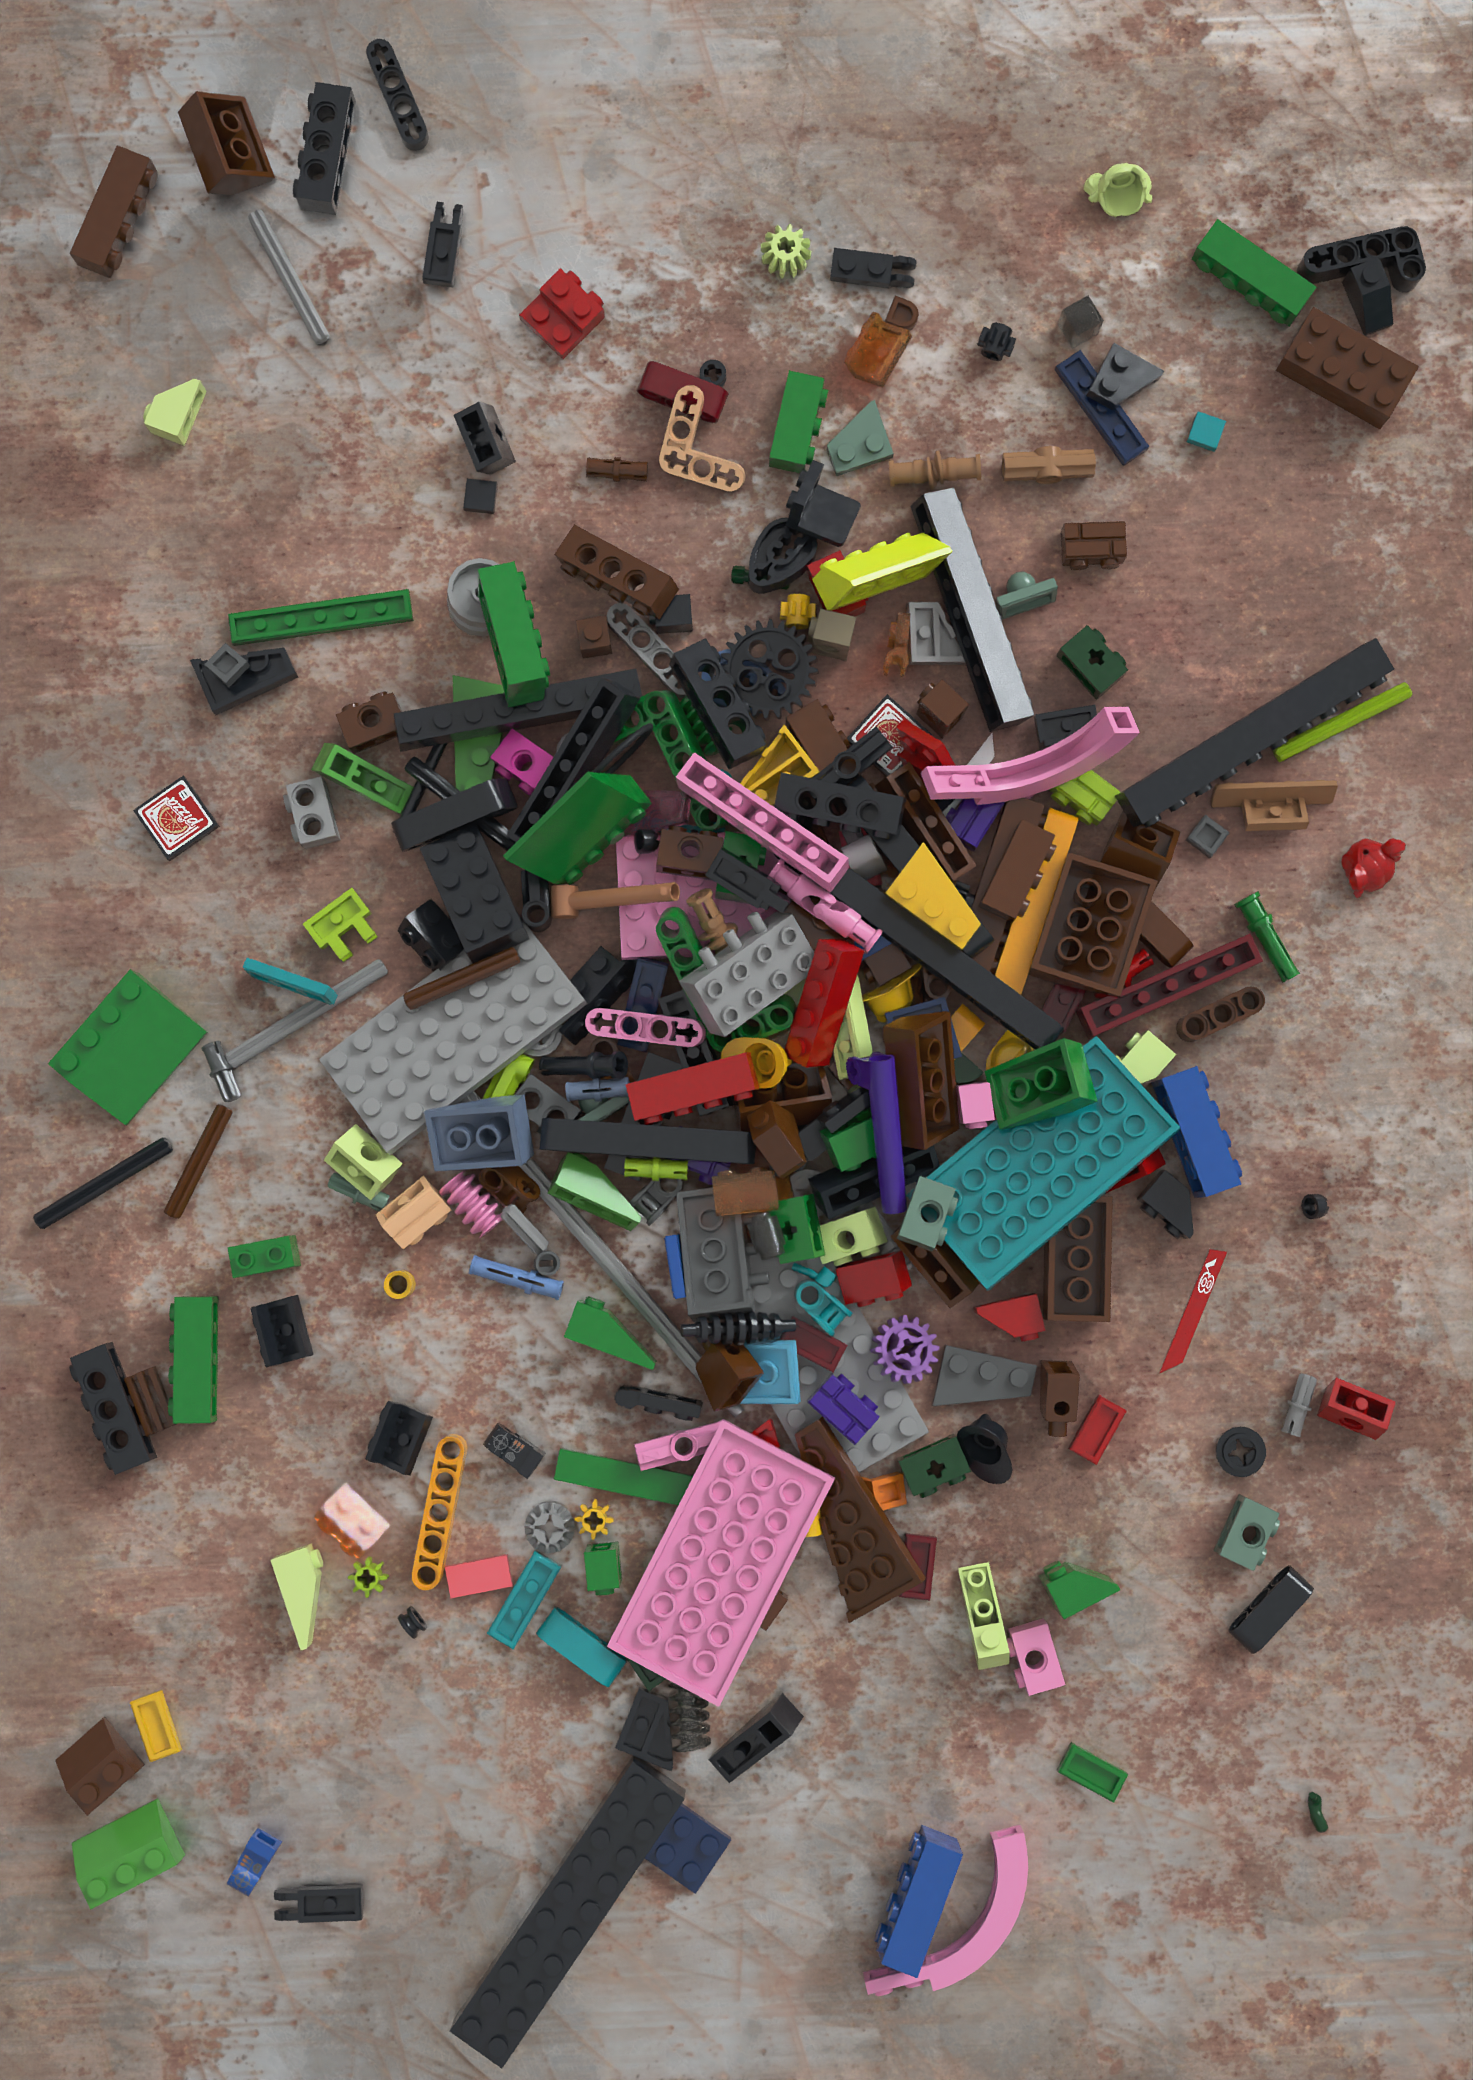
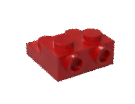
[519,268,605,359]
[896,719,956,785]

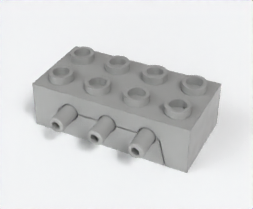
[679,911,814,1037]

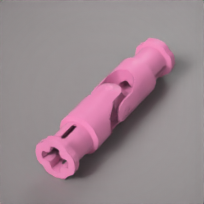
[768,859,883,954]

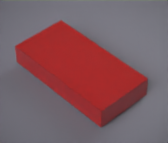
[1068,1394,1127,1465]

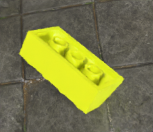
[812,533,952,611]

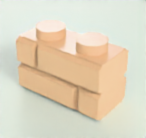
[376,1175,452,1249]

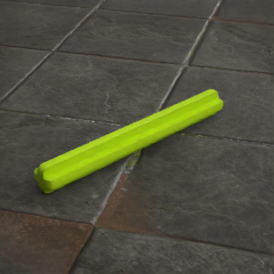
[1272,682,1412,762]

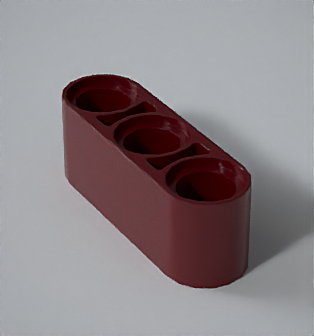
[636,361,729,423]

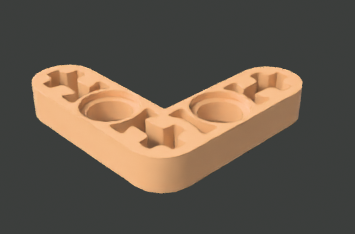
[659,385,745,492]

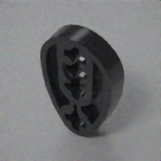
[748,518,818,594]

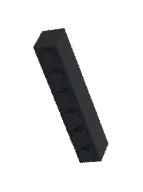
[507,678,640,842]

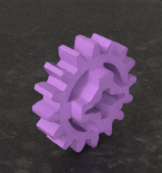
[871,1315,940,1384]

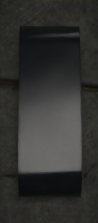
[1228,1565,1314,1654]

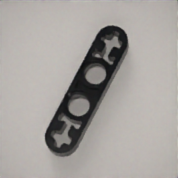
[366,39,429,151]

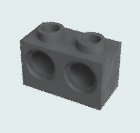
[515,1074,583,1134]

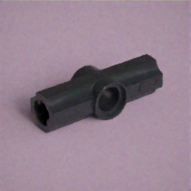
[809,727,893,802]

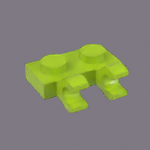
[303,887,378,962]

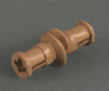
[889,451,981,491]
[686,888,738,955]

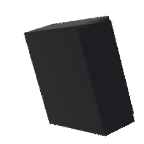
[463,478,498,514]

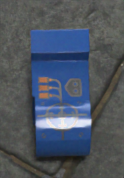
[227,1828,282,1897]

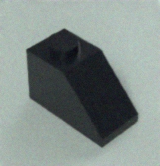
[1342,257,1394,336]

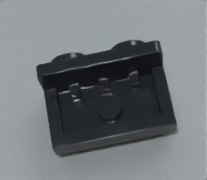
[1034,705,1097,751]
[398,899,464,971]
[251,1295,313,1368]
[365,1401,433,1476]

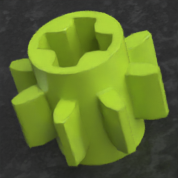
[348,1556,389,1598]

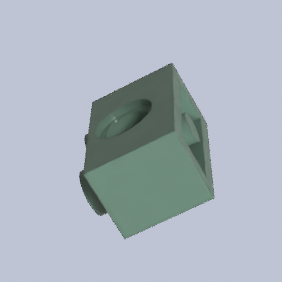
[896,1176,958,1251]
[1213,1494,1280,1571]

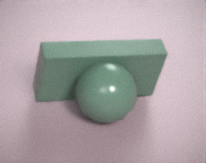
[996,571,1058,620]
[578,1088,629,1122]

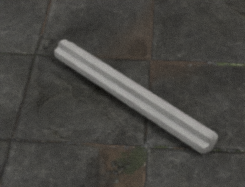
[248,210,330,345]

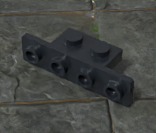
[559,946,638,1045]
[798,1085,871,1161]

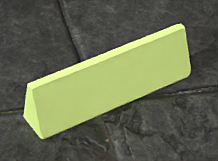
[833,974,873,1080]

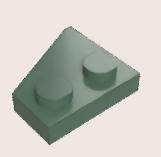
[826,400,894,476]

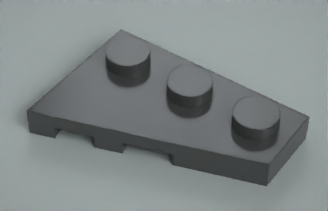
[932,1345,1037,1406]

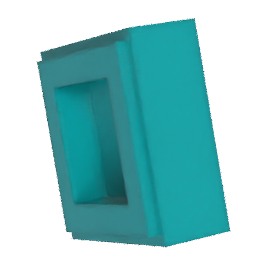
[1186,411,1226,452]

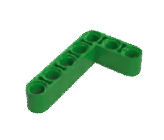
[613,690,729,831]
[656,907,796,1052]

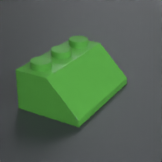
[72,1798,185,1910]

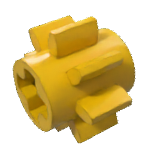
[780,594,816,630]
[574,1499,614,1540]

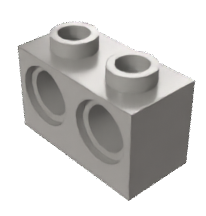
[283,776,341,849]

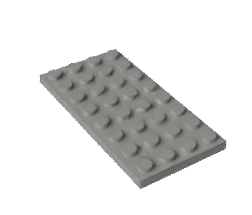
[319,916,588,1155]
[749,1226,929,1472]

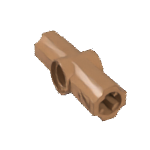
[1001,446,1096,484]

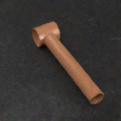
[551,882,680,919]

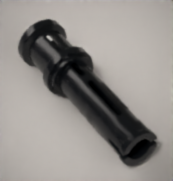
[539,1051,628,1079]

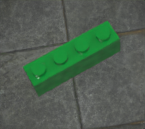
[1191,219,1317,327]
[168,1296,219,1423]

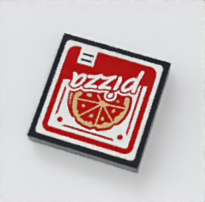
[847,694,932,777]
[133,775,220,861]

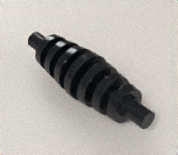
[680,1312,796,1346]

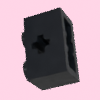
[454,402,516,475]

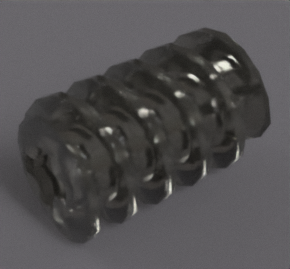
[668,1683,711,1752]

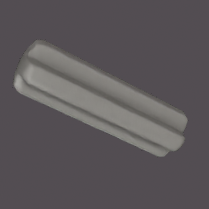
[501,1204,549,1255]

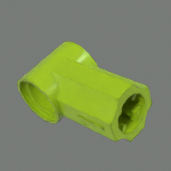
[482,1054,535,1099]

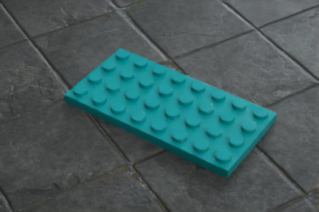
[906,1035,1180,1291]

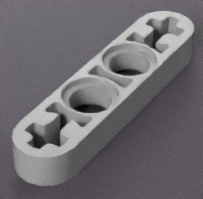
[607,603,687,698]

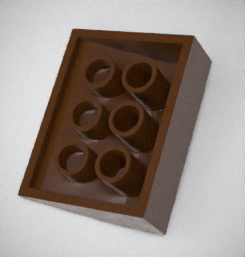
[1028,852,1158,998]

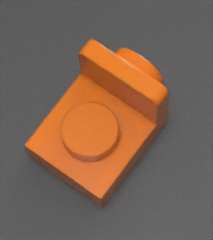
[862,1472,907,1511]

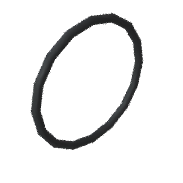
[592,723,653,774]

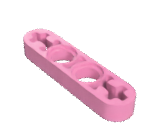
[585,1008,706,1047]

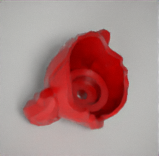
[1341,838,1406,898]

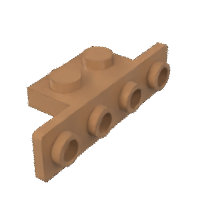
[1211,780,1338,831]

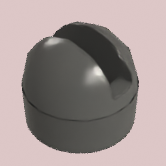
[534,1251,560,1276]

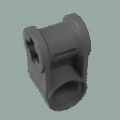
[629,1178,684,1226]

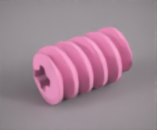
[439,1170,503,1238]

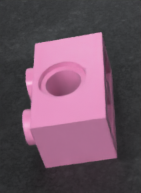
[956,1082,995,1129]
[1007,1618,1065,1696]

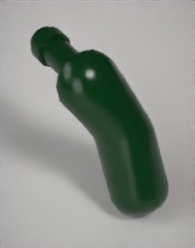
[1308,1792,1328,1833]

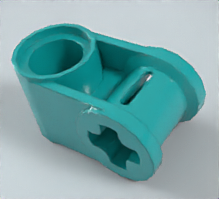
[794,1280,853,1337]

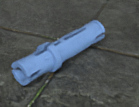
[469,1255,564,1300]

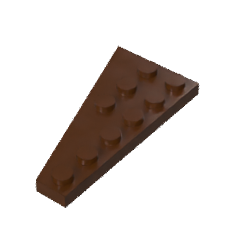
[794,1416,926,1623]

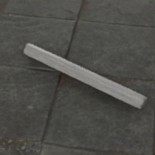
[225,959,388,1068]

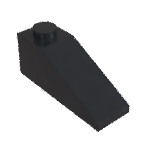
[708,1693,804,1783]

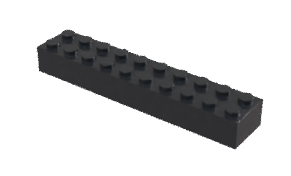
[449,1756,686,2069]

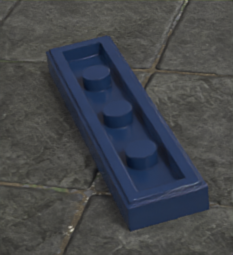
[1054,350,1150,466]

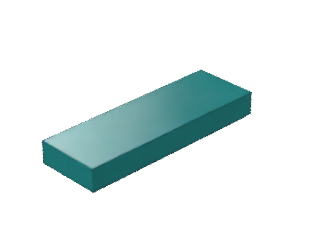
[243,957,338,1005]
[487,1550,562,1650]

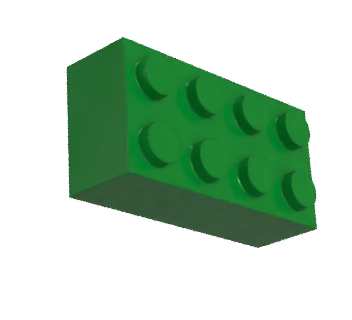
[478,561,550,707]

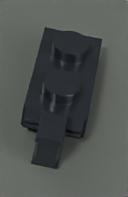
[705,847,792,913]

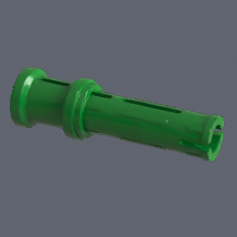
[1234,891,1300,983]

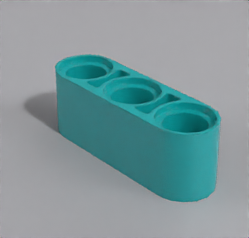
[536,1607,628,1687]

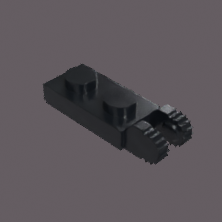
[422,201,463,288]
[830,248,917,288]
[614,1385,703,1421]
[274,1885,363,1923]

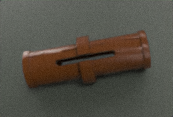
[586,457,648,482]

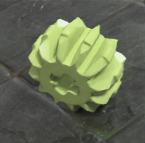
[761,224,811,279]

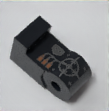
[483,1423,546,1479]

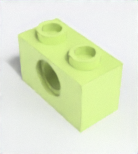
[324,1124,403,1200]
[820,1206,888,1266]

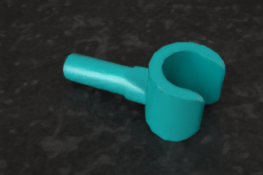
[792,1262,837,1287]

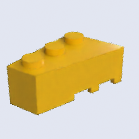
[740,725,820,807]
[886,842,981,951]

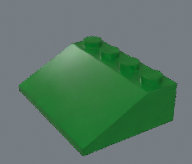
[503,772,652,885]
[48,969,208,1126]

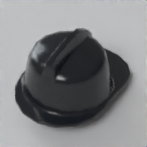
[957,1414,1013,1484]

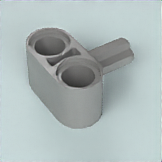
[840,823,888,880]

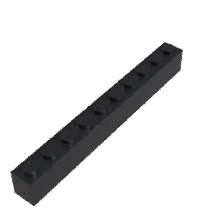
[1115,638,1394,828]

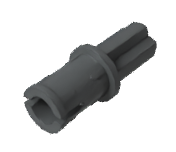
[201,1041,241,1102]

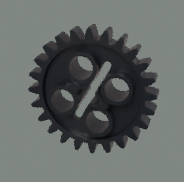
[721,619,819,721]

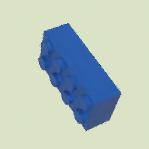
[1151,1066,1242,1198]
[874,1825,963,1978]

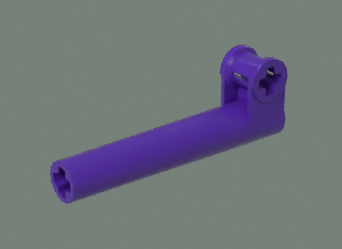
[846,1051,907,1214]

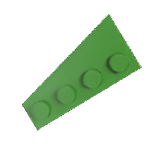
[452,675,504,792]

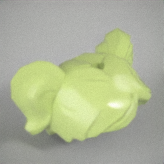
[1083,163,1152,217]

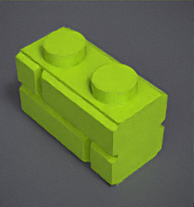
[1049,770,1120,826]

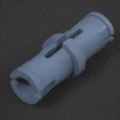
[565,1077,629,1102]

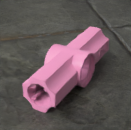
[634,1420,722,1471]

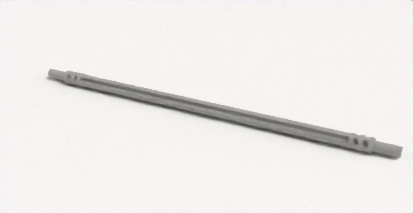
[460,1091,744,1418]

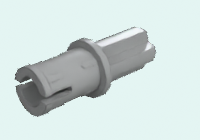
[1281,1373,1317,1437]

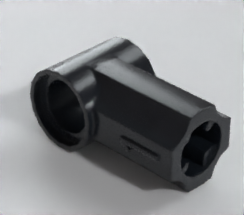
[521,870,552,932]

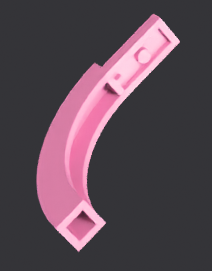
[921,707,1140,805]
[863,1825,1028,1996]

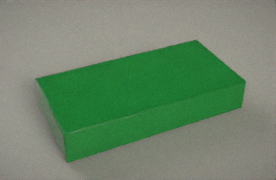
[1057,1742,1128,1803]

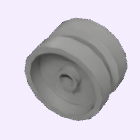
[447,558,499,637]

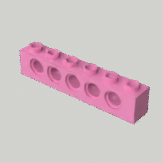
[675,753,849,893]

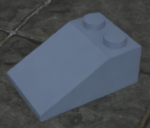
[424,1095,534,1171]

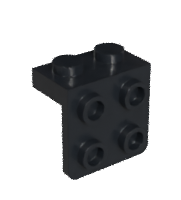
[786,460,861,547]

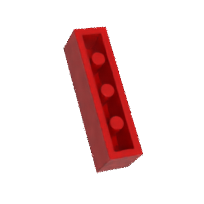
[785,939,865,1068]
[625,1052,760,1125]

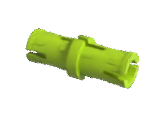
[624,1157,688,1181]

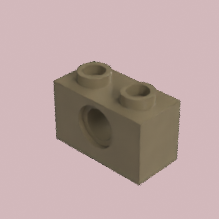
[807,608,856,661]

